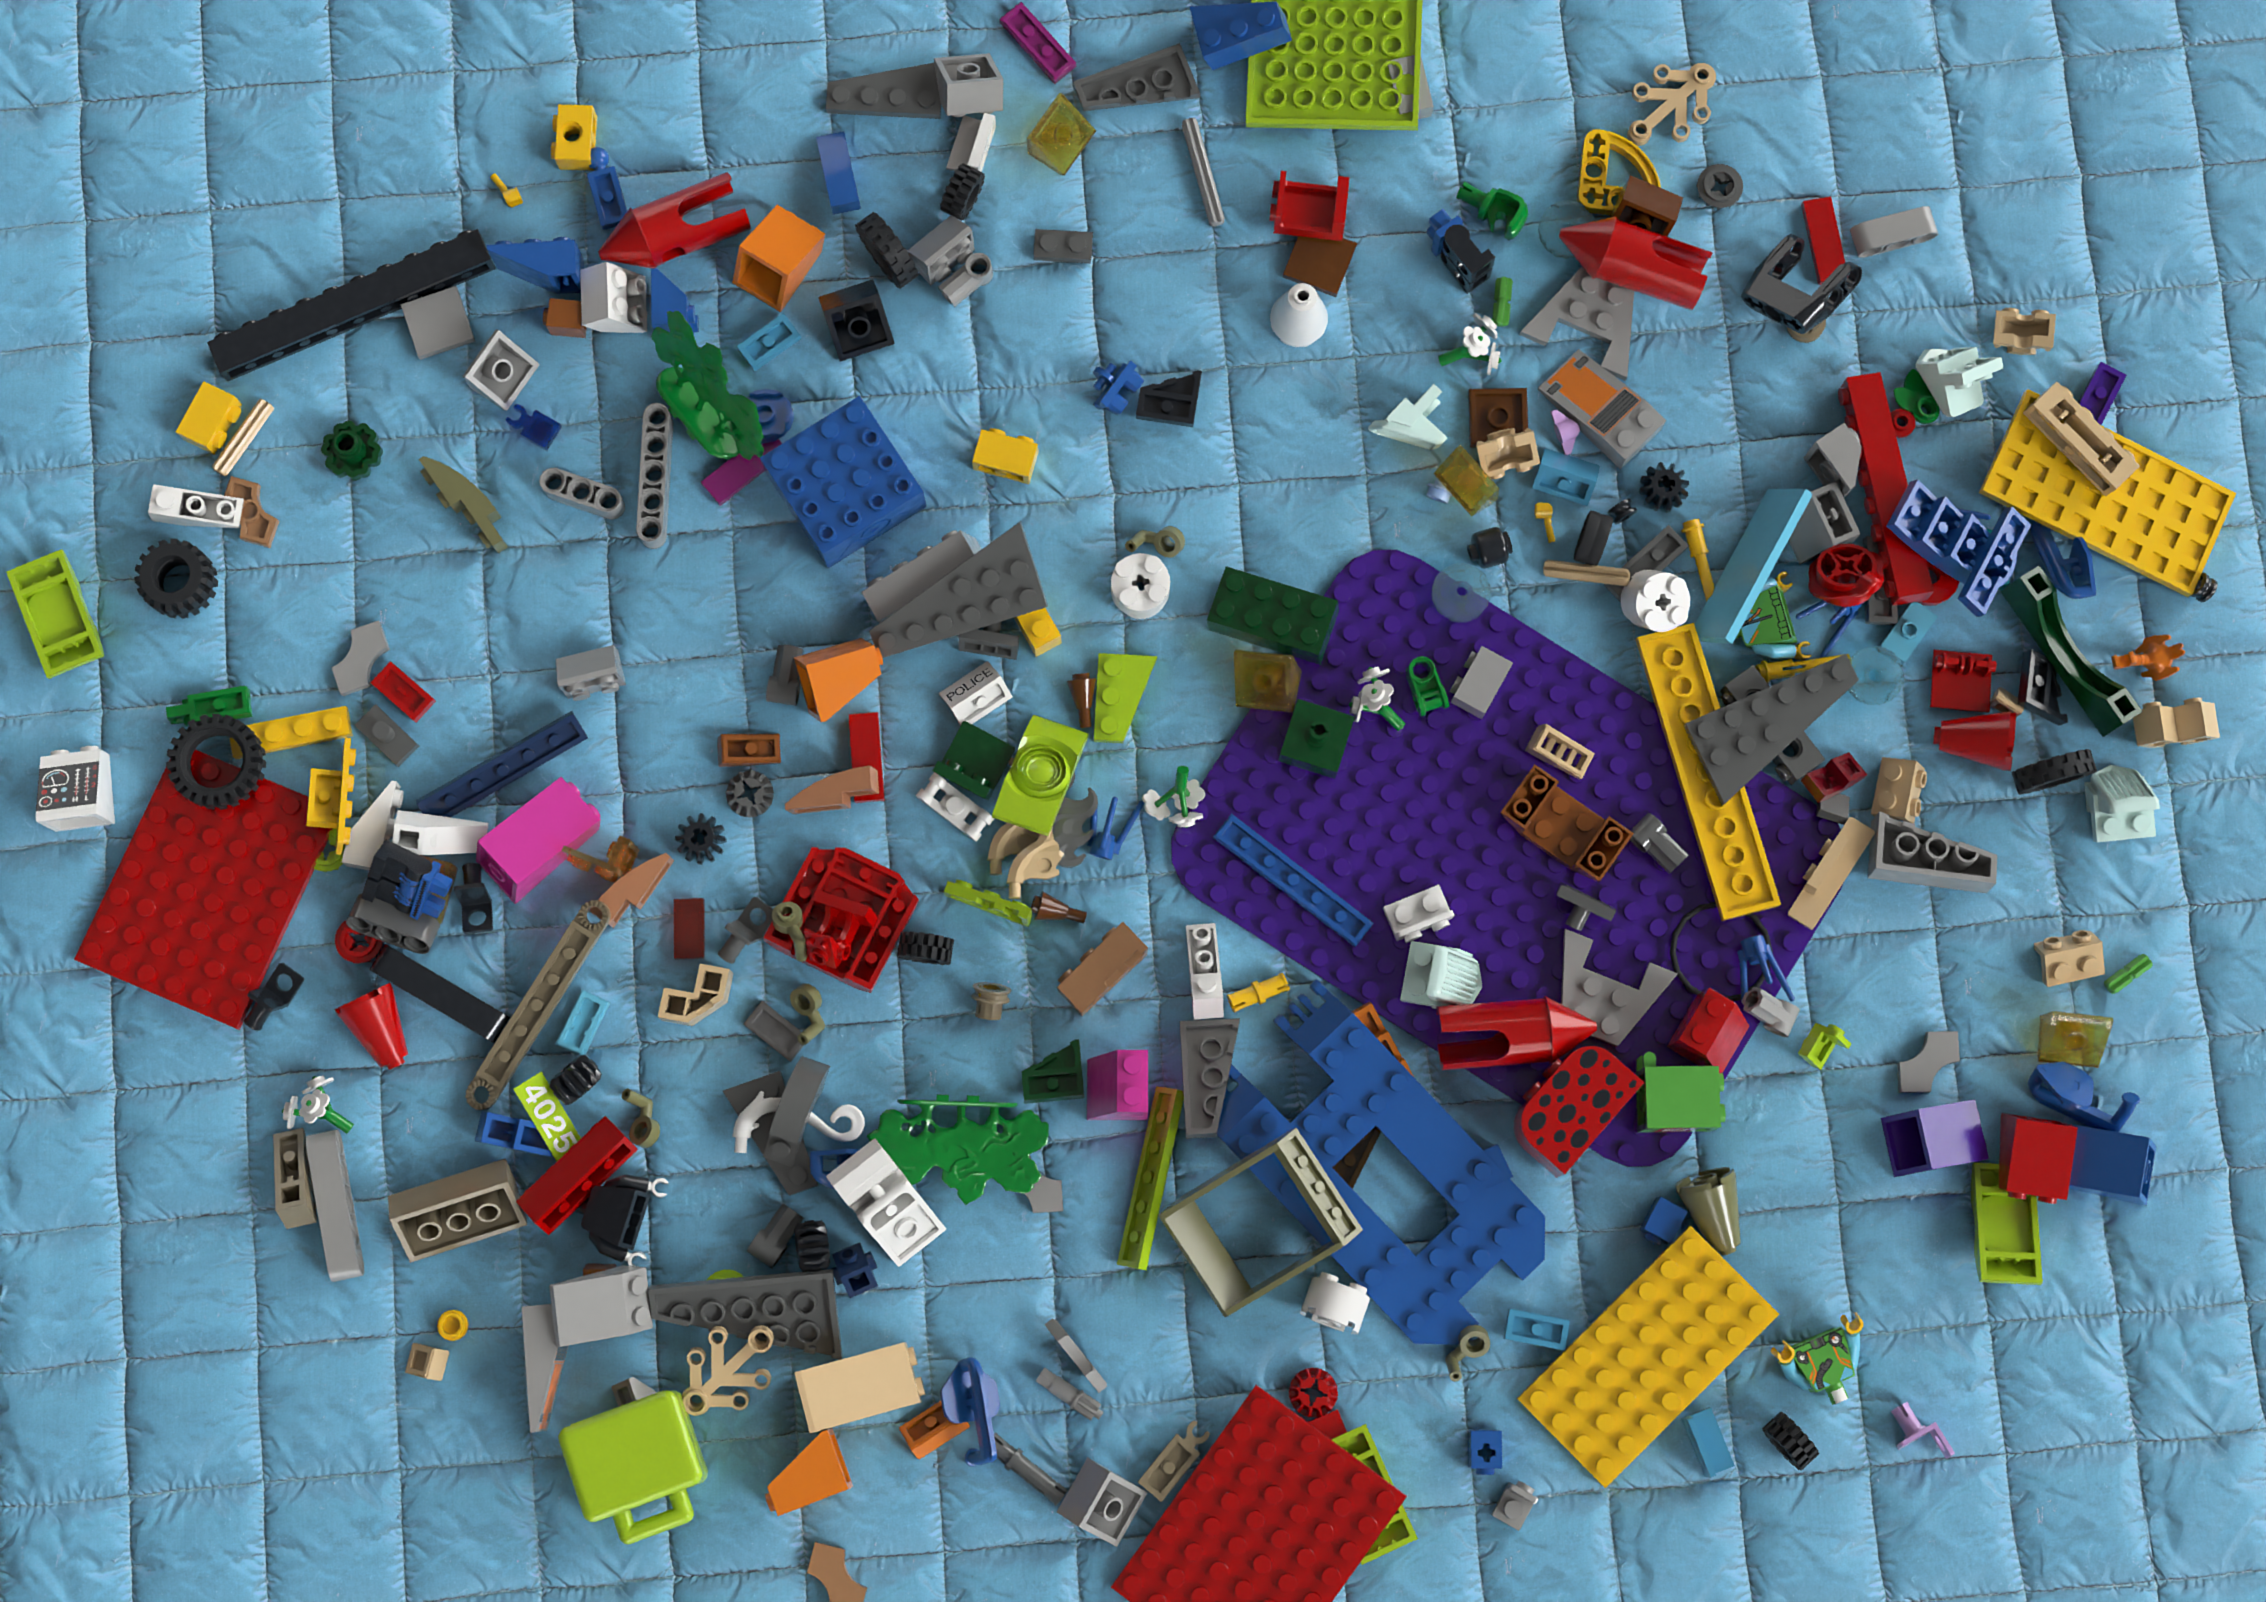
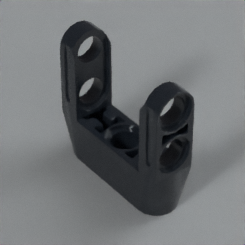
[1741,234,1862,334]

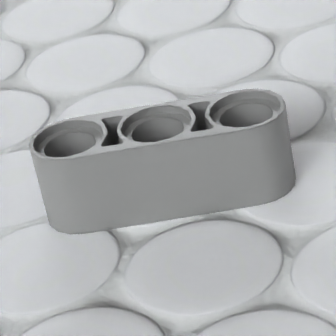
[1850,206,1938,258]
[539,468,625,520]

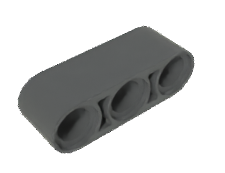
[346,894,440,954]

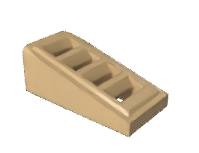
[1525,724,1595,780]

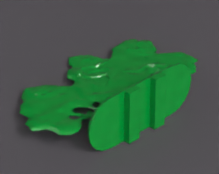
[651,311,764,460]
[867,1094,1049,1205]

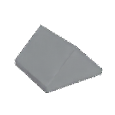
[463,329,540,411]

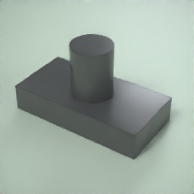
[959,621,1019,660]
[355,704,419,767]
[1556,882,1616,931]

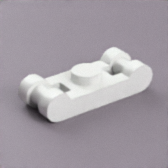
[916,772,995,842]

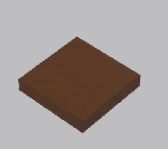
[1283,236,1357,297]
[1468,388,1528,448]

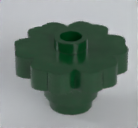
[321,420,383,481]

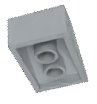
[549,1265,653,1347]

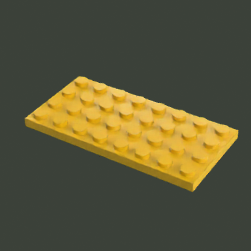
[1979,389,2236,597]
[1517,1225,1779,1488]

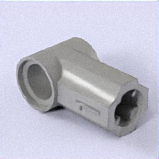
[938,253,993,307]
[1742,987,1800,1037]

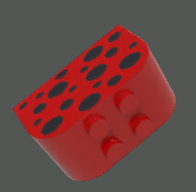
[1514,1046,1644,1178]

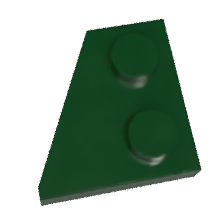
[1021,1039,1084,1104]

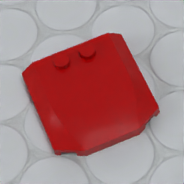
[763,847,919,993]

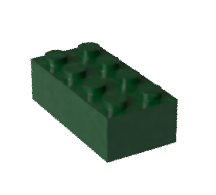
[1207,566,1339,665]

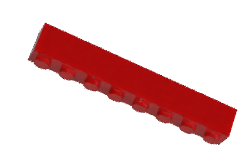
[1838,372,1934,606]

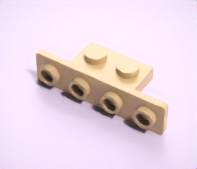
[1788,817,1875,930]

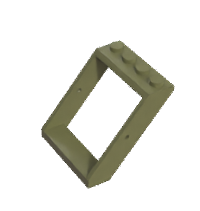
[1158,1128,1363,1317]

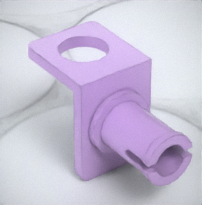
[1891,1402,1955,1459]

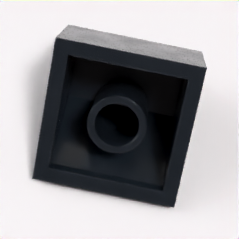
[818,279,895,362]

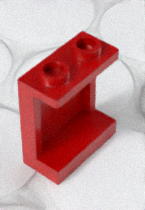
[1269,171,1350,241]

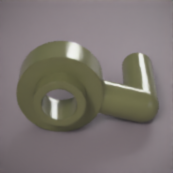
[1125,526,1185,558]
[772,902,808,962]
[790,983,825,1045]
[622,1088,660,1148]
[1445,1325,1490,1382]

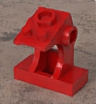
[804,890,878,969]

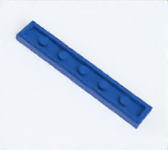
[1213,813,1374,948]

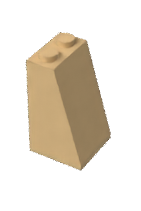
[794,1342,926,1433]

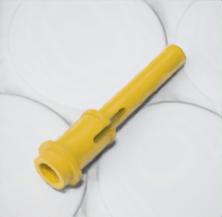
[1681,519,1714,602]
[1755,654,1851,683]

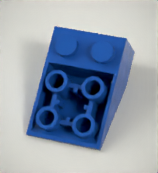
[487,237,584,294]

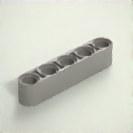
[636,403,673,549]
[306,1129,365,1282]

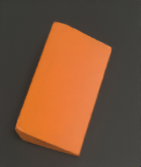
[899,1401,970,1459]

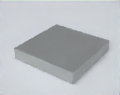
[401,286,475,360]

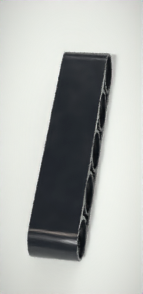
[369,944,511,1044]

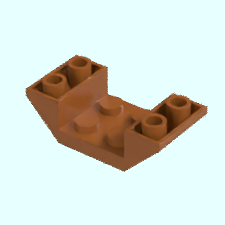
[1500,764,1634,882]

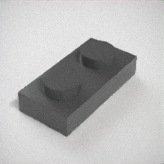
[1034,229,1093,264]

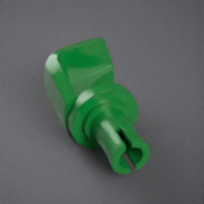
[1456,182,1528,240]

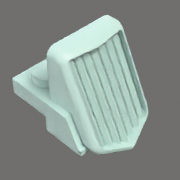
[1915,347,2003,417]
[1368,384,1447,450]
[2084,765,2160,842]
[1400,941,1482,1009]

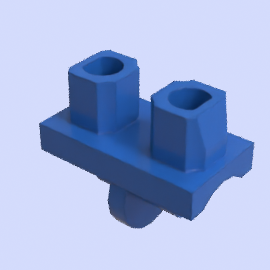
[1093,360,1144,415]

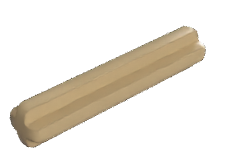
[212,399,274,476]
[1543,560,1630,586]

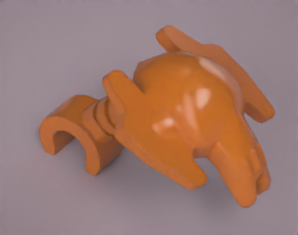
[2111,635,2185,681]

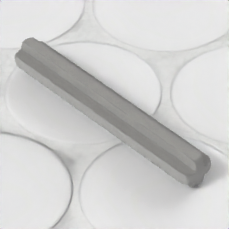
[1182,118,1225,227]

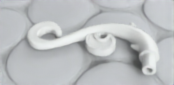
[732,1091,865,1153]

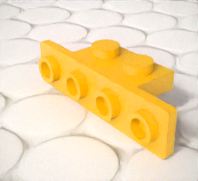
[306,737,356,855]

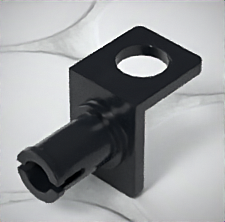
[454,863,493,934]
[244,963,304,1031]

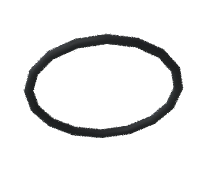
[1670,902,1773,1001]

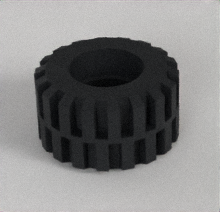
[134,539,218,619]

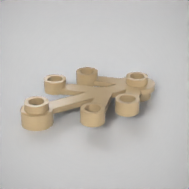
[1627,63,1716,146]
[681,1325,774,1416]

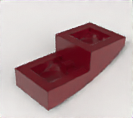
[1800,752,1867,803]

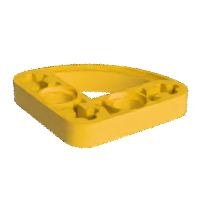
[1577,129,1661,215]

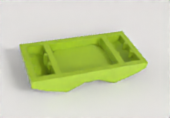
[6,549,104,679]
[992,715,1089,836]
[1971,1162,2043,1285]
[1332,1424,1418,1565]

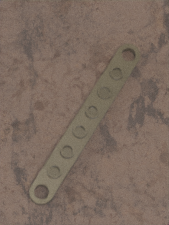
[465,900,611,1110]

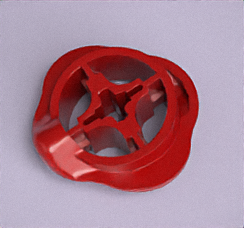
[1808,544,1884,607]

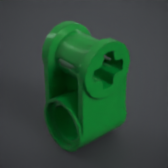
[1406,656,1449,717]

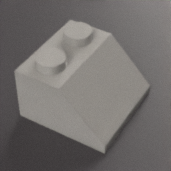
[934,53,1003,117]
[1804,423,1862,499]
[1057,1457,1148,1547]

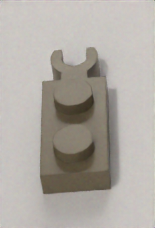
[1138,1420,1210,1502]

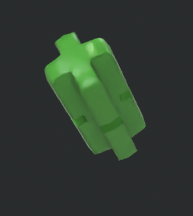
[1492,277,1513,327]
[2104,954,2153,994]

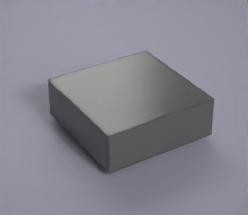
[1816,793,1850,825]

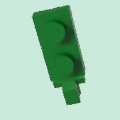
[166,686,252,727]

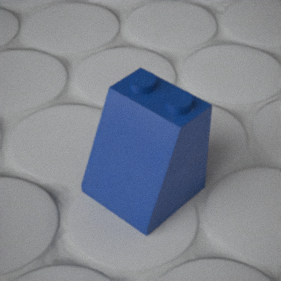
[2069,1125,2156,1206]

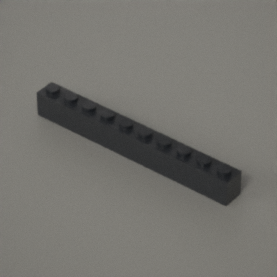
[207,229,496,382]

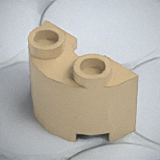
[1993,308,2056,355]
[1476,428,1540,480]

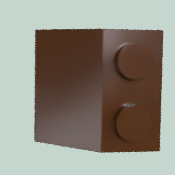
[1610,175,1683,237]

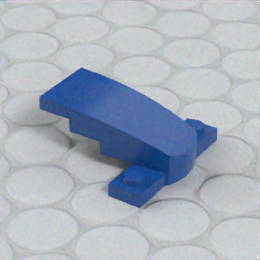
[1886,479,2031,617]

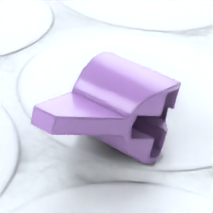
[1550,410,1580,455]

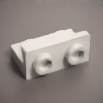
[1383,885,1455,943]

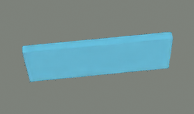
[1694,488,1813,644]

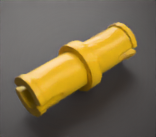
[1227,973,1290,1013]

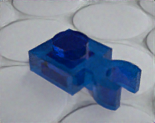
[505,404,562,451]

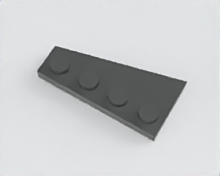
[1073,43,1200,111]
[826,63,942,119]
[1180,1018,1240,1139]
[723,1071,819,1196]

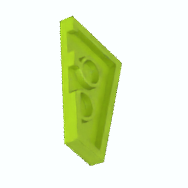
[1094,653,1157,744]
[944,879,1033,927]

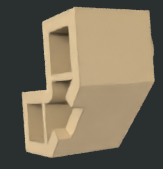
[2133,697,2220,748]
[658,964,734,1026]

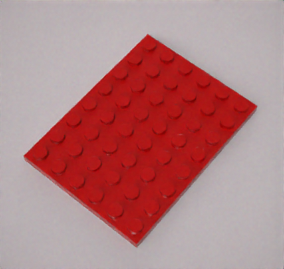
[74,749,333,1030]
[1111,1384,1407,1602]

